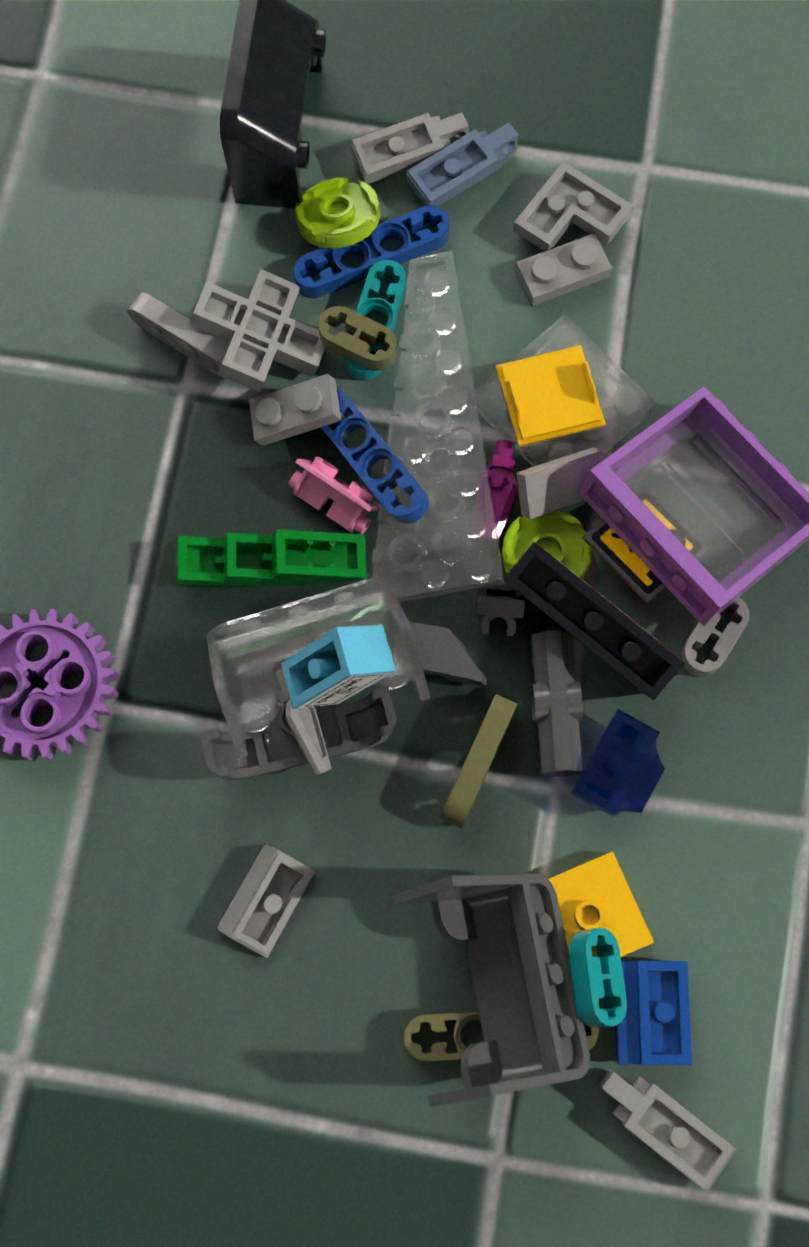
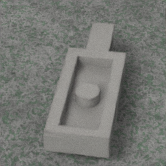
[350,113,469,184]
[598,1070,736,1193]

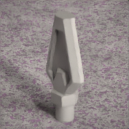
[274,669,332,775]

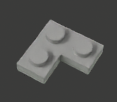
[513,161,634,251]

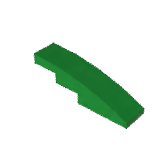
[175,529,367,586]

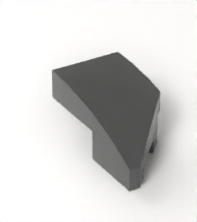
[394,622,487,686]

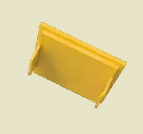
[495,345,606,447]

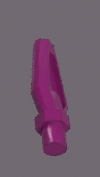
[477,440,519,544]

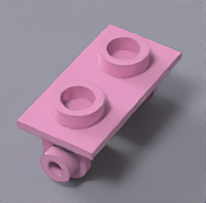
[288,456,384,534]

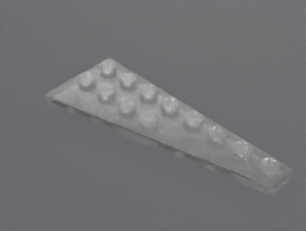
[368,250,505,607]

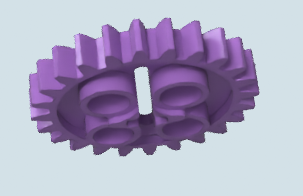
[0,609,119,761]

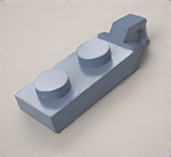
[406,123,519,207]

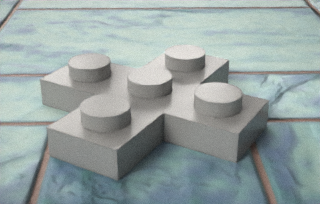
[189,269,325,392]

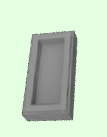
[516,447,603,519]

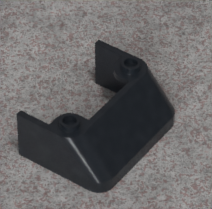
[220,0,326,209]

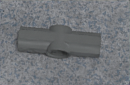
[530,630,583,777]

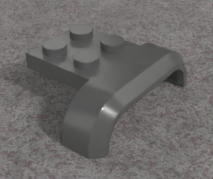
[199,617,397,780]

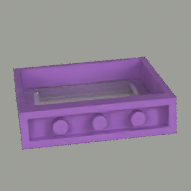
[578,386,809,627]

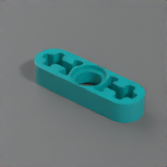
[344,260,406,381]

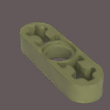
[440,694,518,829]

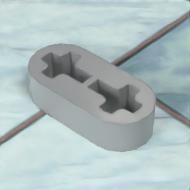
[680,597,750,677]

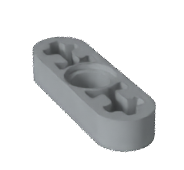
[127,293,230,379]

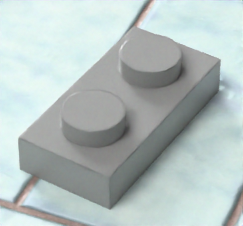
[515,233,613,306]
[249,374,342,446]

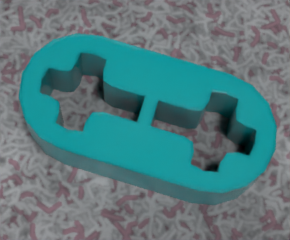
[569,928,627,1028]

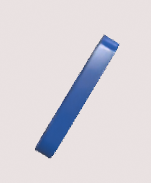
[293,205,450,298]
[321,387,429,524]

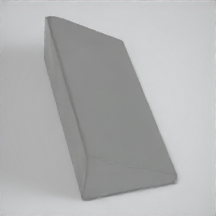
[217,844,315,958]

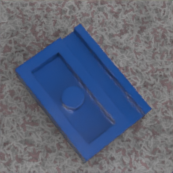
[615,961,692,1065]

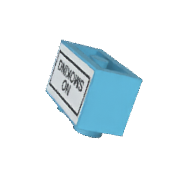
[281,625,396,709]

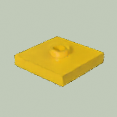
[548,851,654,957]

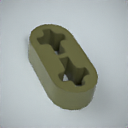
[318,306,397,371]

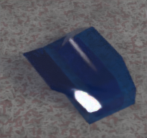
[570,709,665,817]

